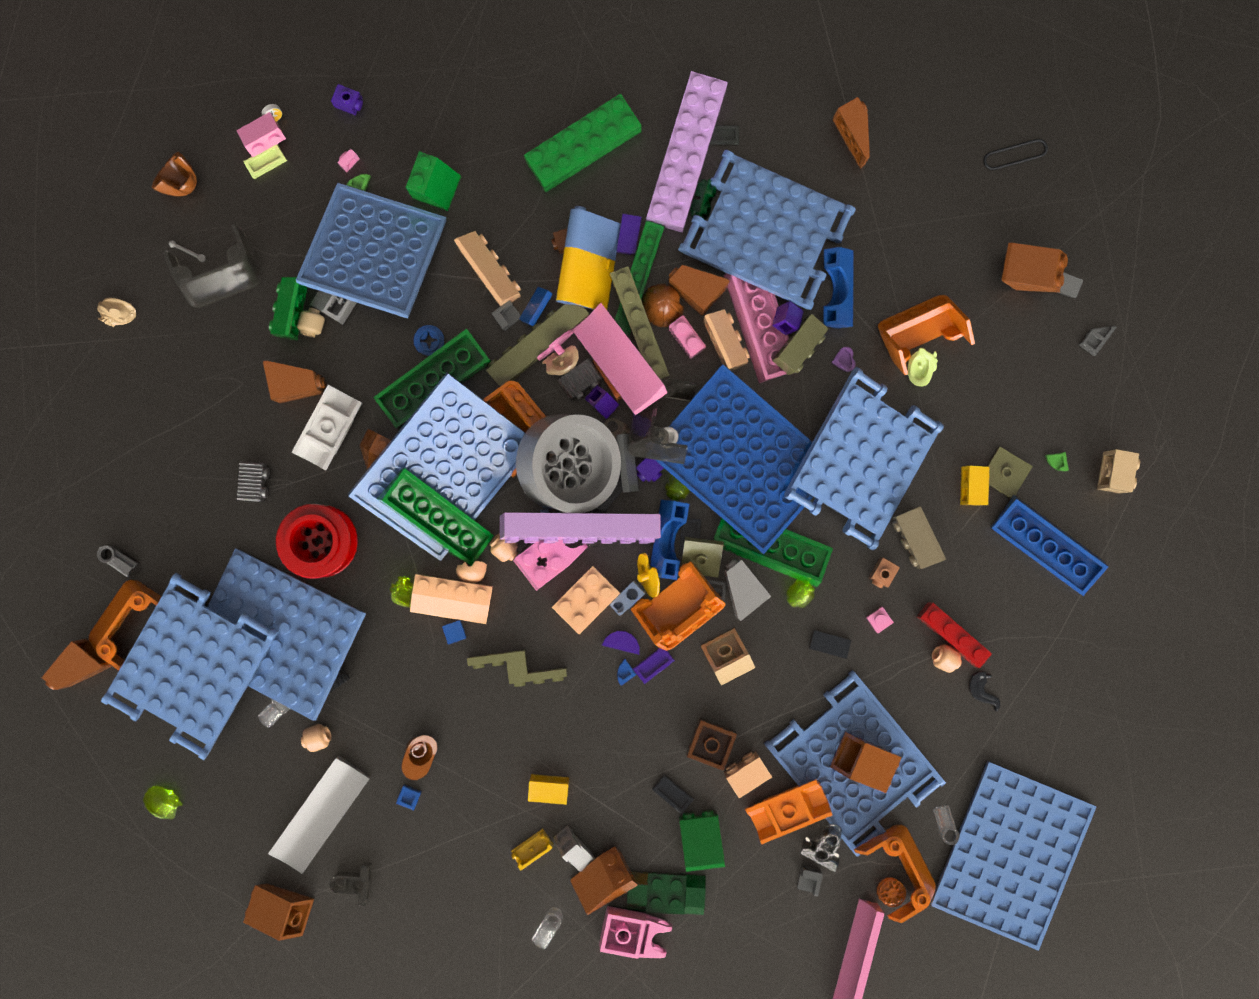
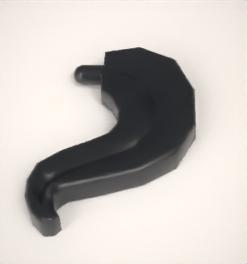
[969,671,1001,711]

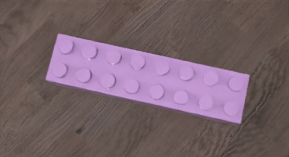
[646,71,728,233]
[500,513,661,544]

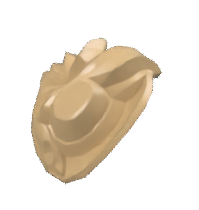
[97,298,136,327]
[542,345,579,375]

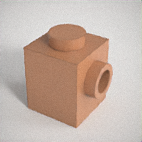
[869,558,900,589]

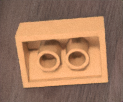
[703,309,750,371]

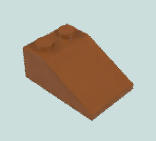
[832,97,870,169]
[570,847,638,915]

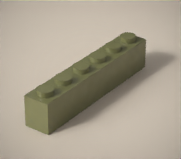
[610,266,669,379]
[486,303,589,387]

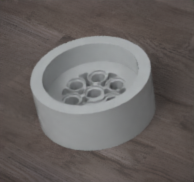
[516,414,621,513]

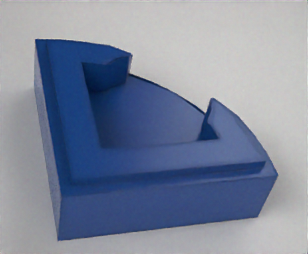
[617,659,637,686]

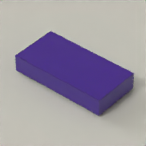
[616,214,642,255]
[633,648,675,684]

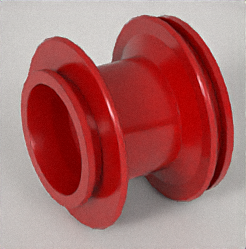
[276,504,358,578]

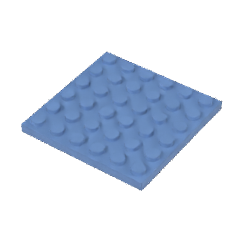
[296,183,446,318]

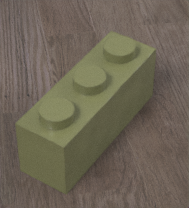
[772,314,828,375]

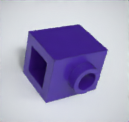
[331,84,363,116]
[772,301,804,335]
[585,385,619,419]
[636,455,664,483]

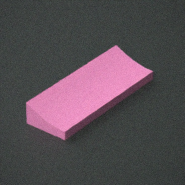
[724,273,789,383]
[572,303,667,415]
[833,899,884,999]

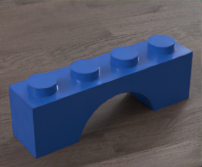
[824,247,853,328]
[650,500,689,580]

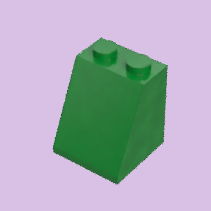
[406,151,461,211]
[679,810,725,872]

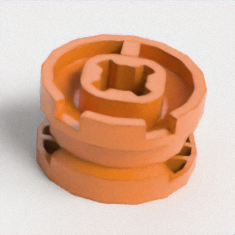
[877,877,906,907]

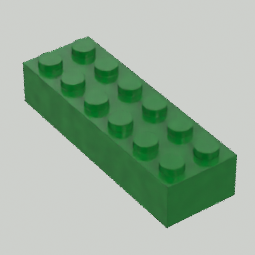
[524,93,641,192]
[373,329,491,430]

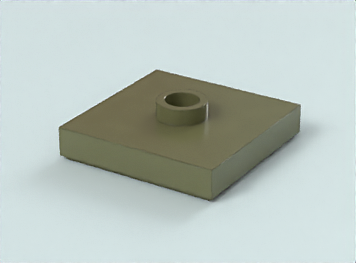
[987,447,1033,499]
[681,537,723,577]

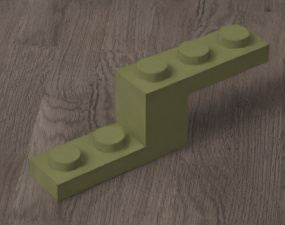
[467,650,568,687]

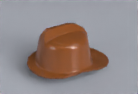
[401,735,437,780]

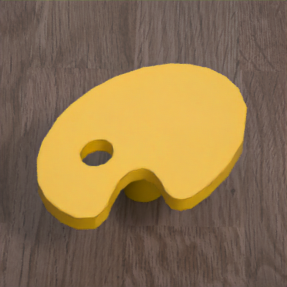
[637,553,660,598]

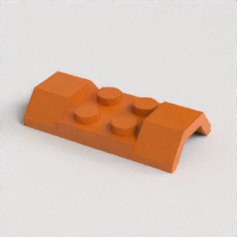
[745,779,833,844]

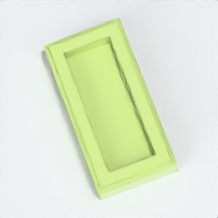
[243,144,287,179]

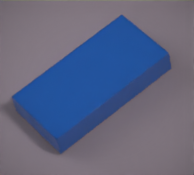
[519,287,553,326]

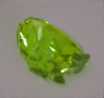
[389,576,414,607]
[143,786,182,820]

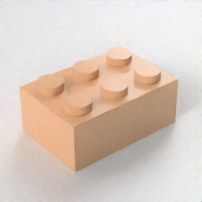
[552,566,620,634]

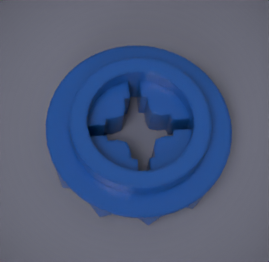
[414,325,445,356]

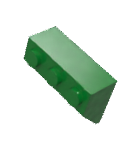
[269,277,308,340]

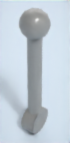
[169,240,206,262]

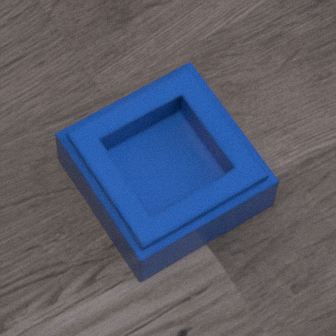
[442,620,467,644]
[396,784,422,811]

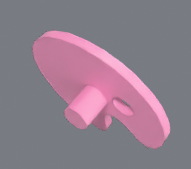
[537,330,573,361]

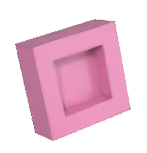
[338,149,360,172]
[866,607,894,633]

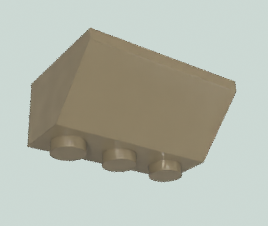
[892,506,946,569]

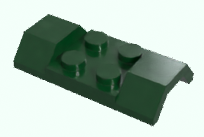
[627,871,706,915]

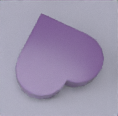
[831,347,856,372]

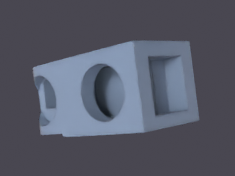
[610,579,646,616]

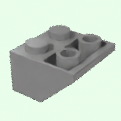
[310,291,357,325]

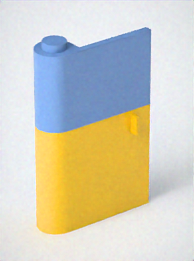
[556,206,621,310]

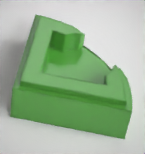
[346,174,371,192]
[1045,452,1069,471]

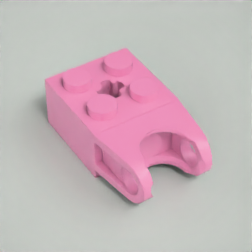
[513,540,588,591]
[599,906,673,959]

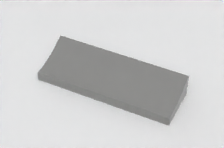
[268,755,371,874]

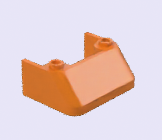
[878,295,975,375]
[483,381,546,478]
[89,580,161,670]
[854,825,936,923]

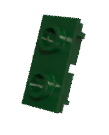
[689,179,717,220]

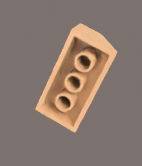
[454,231,521,307]
[410,574,493,624]

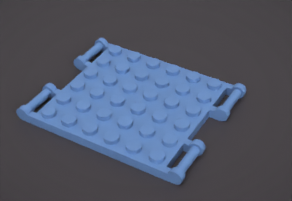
[678,150,856,310]
[784,367,944,550]
[101,573,278,760]
[764,670,946,857]

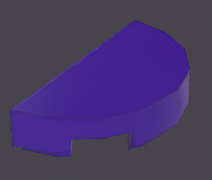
[602,631,640,655]

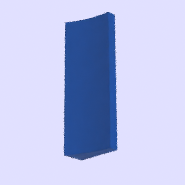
[991,495,1108,596]

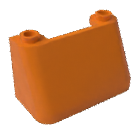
[631,561,725,651]

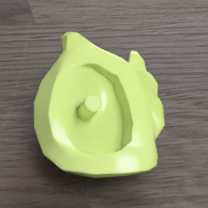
[908,348,938,387]

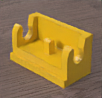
[960,466,989,505]
[528,774,569,805]
[511,828,554,871]

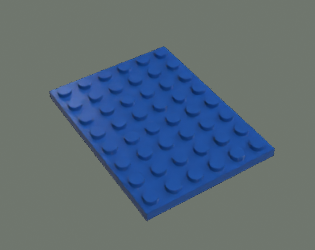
[646,364,813,554]

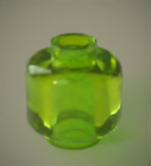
[665,474,690,501]
[786,580,815,608]

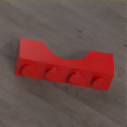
[916,602,992,669]

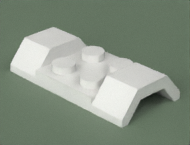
[292,385,362,470]

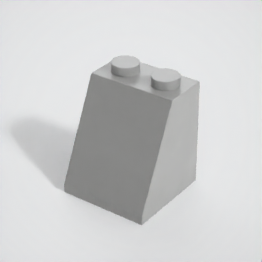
[724,559,771,621]

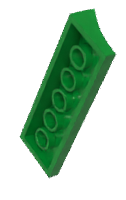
[376,468,494,566]
[713,518,833,587]

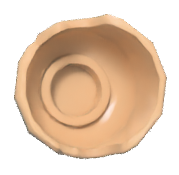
[456,561,487,583]

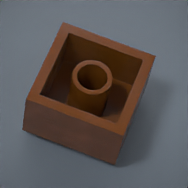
[686,718,737,771]

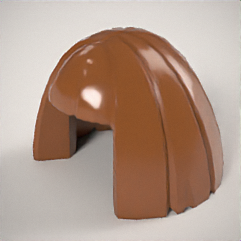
[152,152,197,196]
[641,283,684,328]

